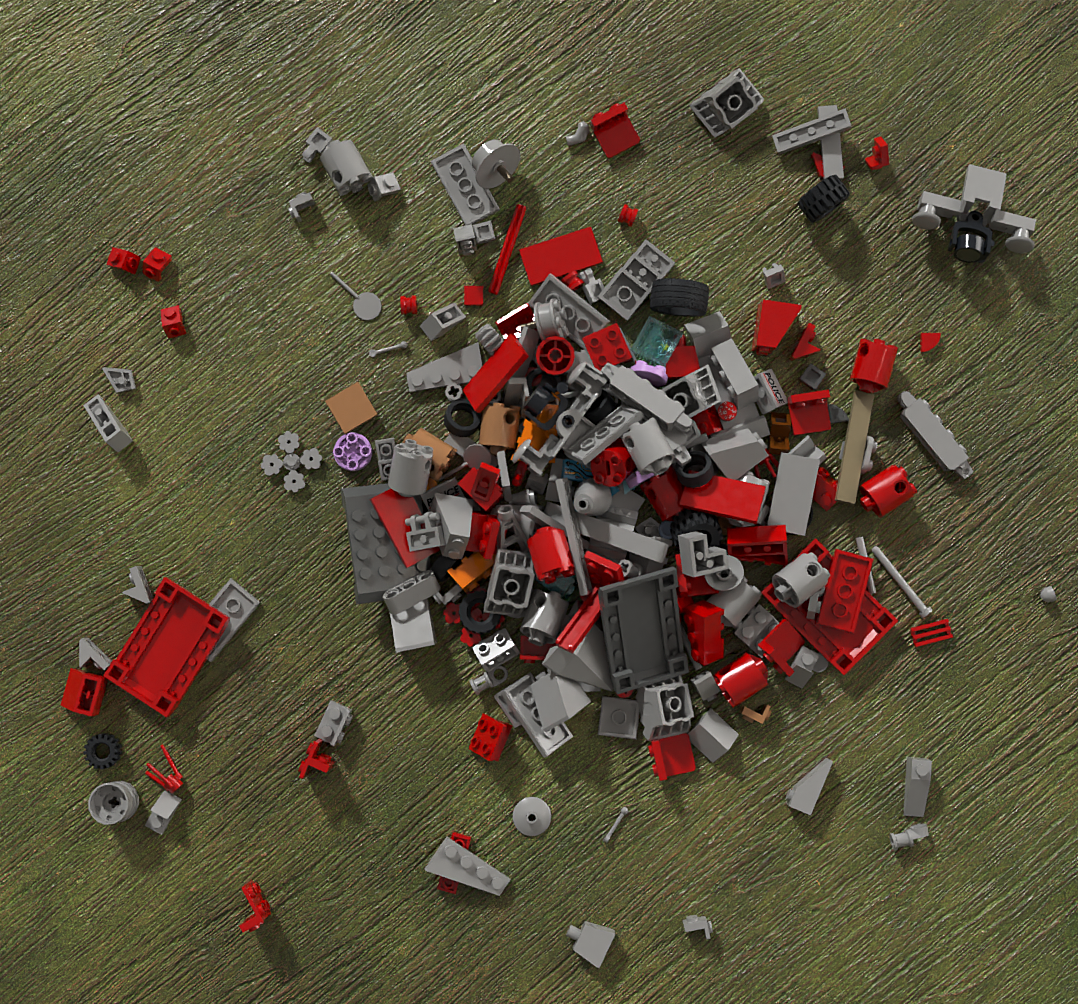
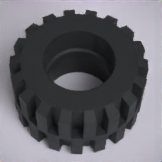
[797,174,850,223]
[670,508,723,553]

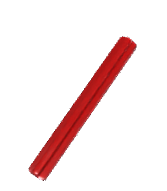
[488,204,526,295]

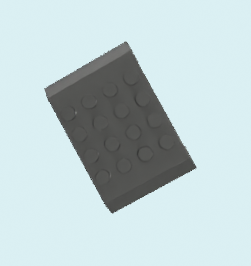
[341,483,431,605]
[598,567,689,694]

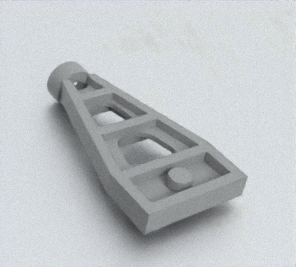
[496,505,530,553]

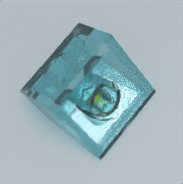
[631,316,683,367]

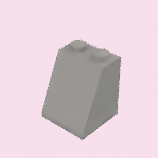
[701,428,769,480]
[429,492,473,559]
[390,598,437,653]
[530,669,591,732]

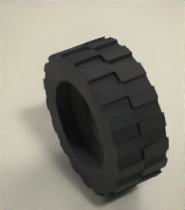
[459,590,502,634]

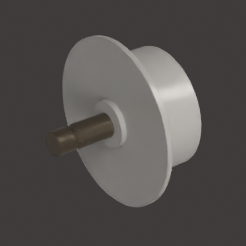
[472,140,520,189]

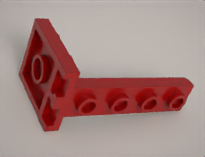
[555,551,625,654]

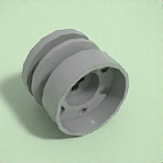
[88,781,139,825]

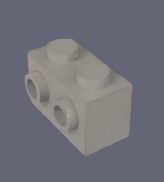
[472,628,520,673]

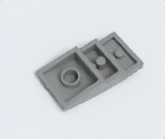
[598,239,675,321]

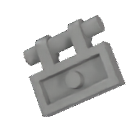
[405,512,445,552]

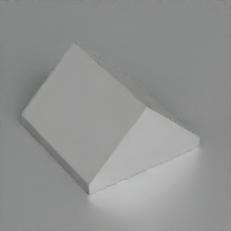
[684,311,731,359]
[687,708,739,763]

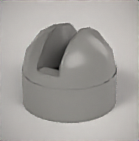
[1040,586,1057,602]

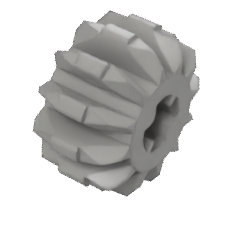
[475,324,504,356]

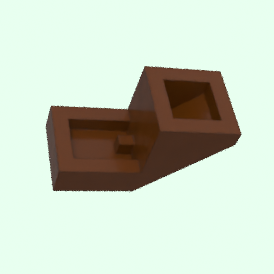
[768,412,791,455]

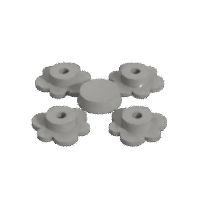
[261,431,322,492]

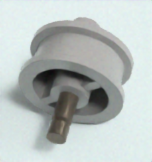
[520,298,569,341]

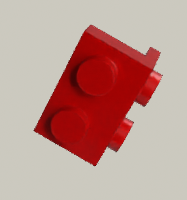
[495,303,538,340]
[812,466,838,511]
[520,635,556,663]

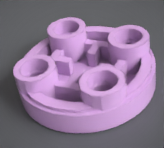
[630,360,668,387]
[333,432,372,471]
[625,471,655,489]

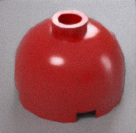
[536,336,575,375]

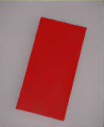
[519,227,603,286]
[463,333,529,414]
[679,470,766,524]
[370,489,440,568]
[816,549,874,634]

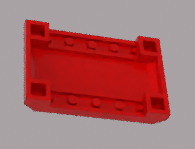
[761,538,898,675]
[103,577,230,717]

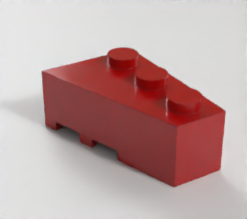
[727,525,788,568]

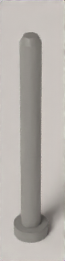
[872,546,933,618]

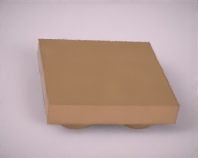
[325,382,378,434]

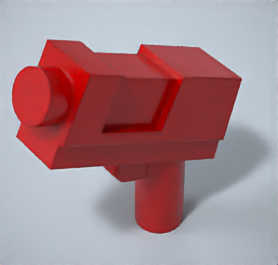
[511,461,528,487]

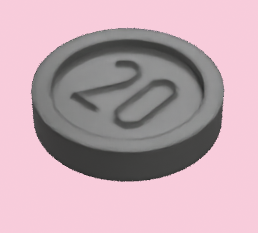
[813,653,828,672]

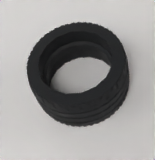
[650,278,709,317]

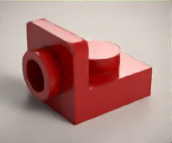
[865,136,889,170]

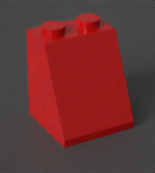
[751,299,802,356]

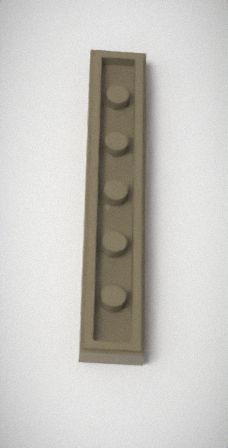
[835,390,874,505]

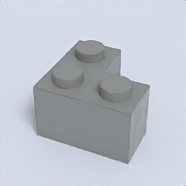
[678,531,728,577]

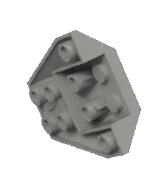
[542,600,613,691]

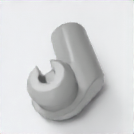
[566,121,589,146]

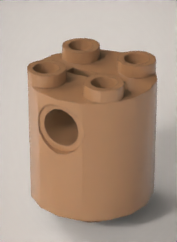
[479,403,521,456]
[402,428,457,482]

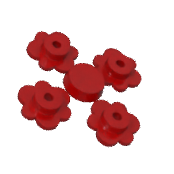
[443,586,505,647]

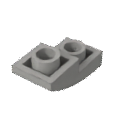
[375,438,396,480]

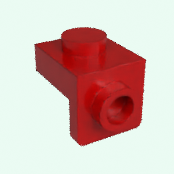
[106,247,141,274]
[142,247,172,282]
[160,305,186,338]

